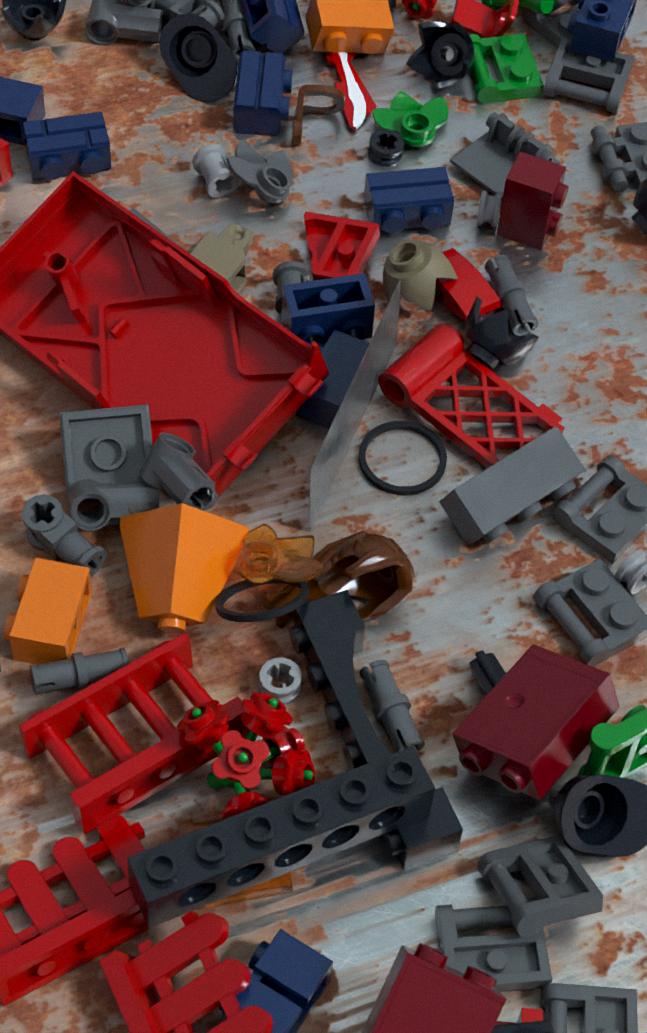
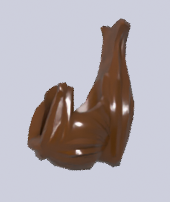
[263,530,414,629]

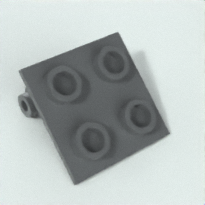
[450,112,560,200]

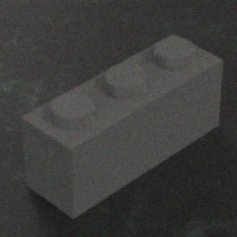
[439,426,586,546]

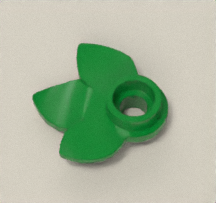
[373,91,449,147]

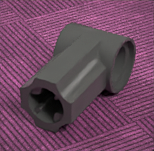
[85,0,163,45]
[140,432,219,511]
[67,479,159,531]

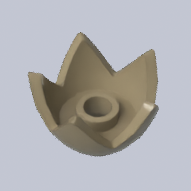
[383,240,458,311]

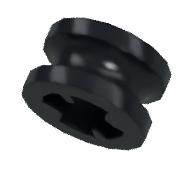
[367,129,404,167]

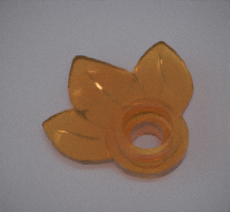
[236,524,323,583]

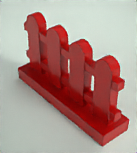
[0,815,157,1007]
[99,911,273,1033]

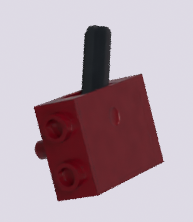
[452,644,620,800]

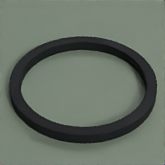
[359,421,447,495]
[215,574,309,622]

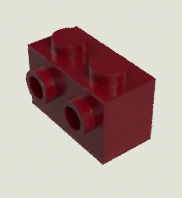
[496,152,569,250]

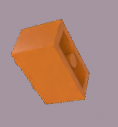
[305,0,395,54]
[4,558,92,665]

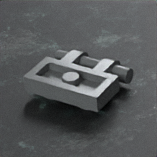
[591,122,647,192]

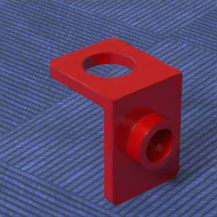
[451,0,519,38]

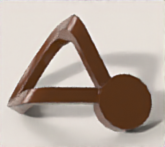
[291,85,345,145]

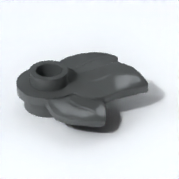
[226,139,294,203]

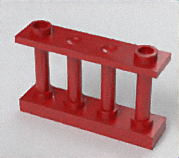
[19,633,249,834]

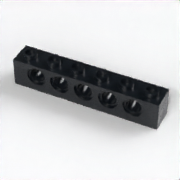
[127,746,435,929]

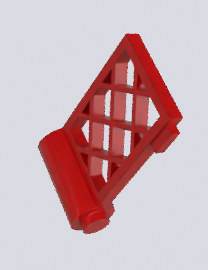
[378,324,565,468]

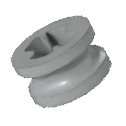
[477,190,502,228]
[615,549,647,594]
[259,657,302,705]

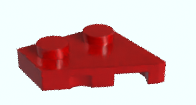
[304,211,380,281]

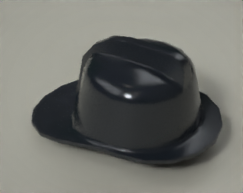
[159,13,237,102]
[548,774,647,857]

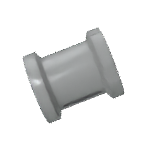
[192,144,240,198]

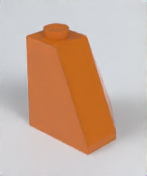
[120,503,249,633]

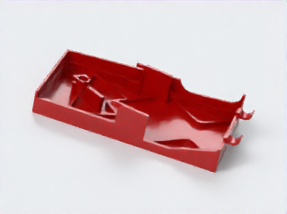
[0,171,329,499]

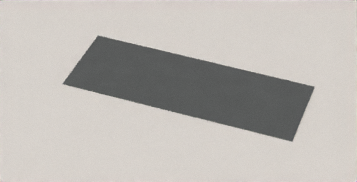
[310,278,401,531]

